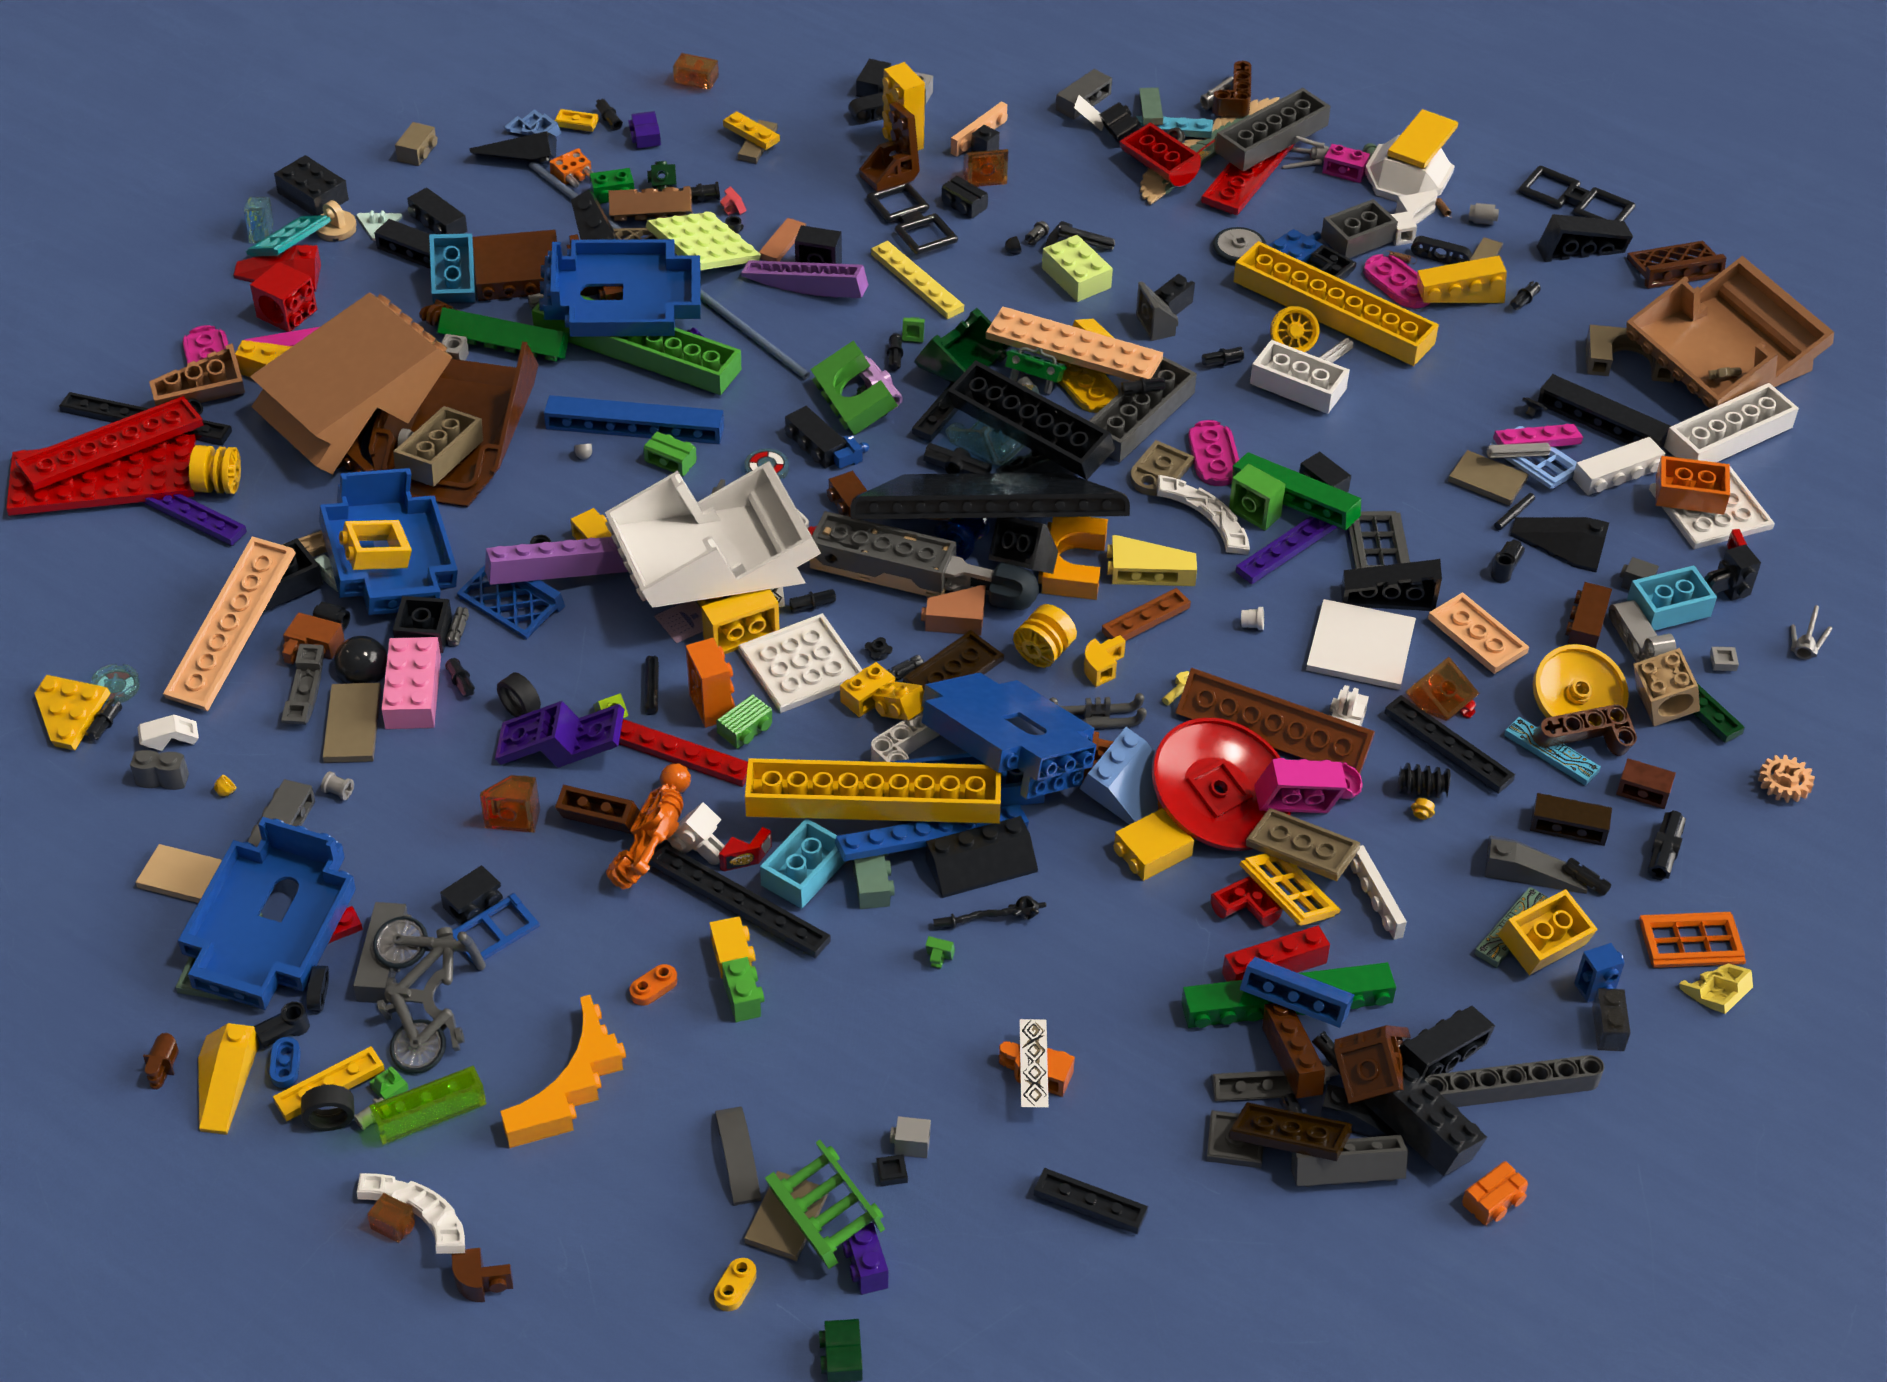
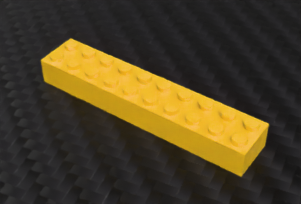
[1233,241,1439,366]
[745,758,1001,824]

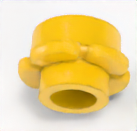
[1411,798,1435,820]

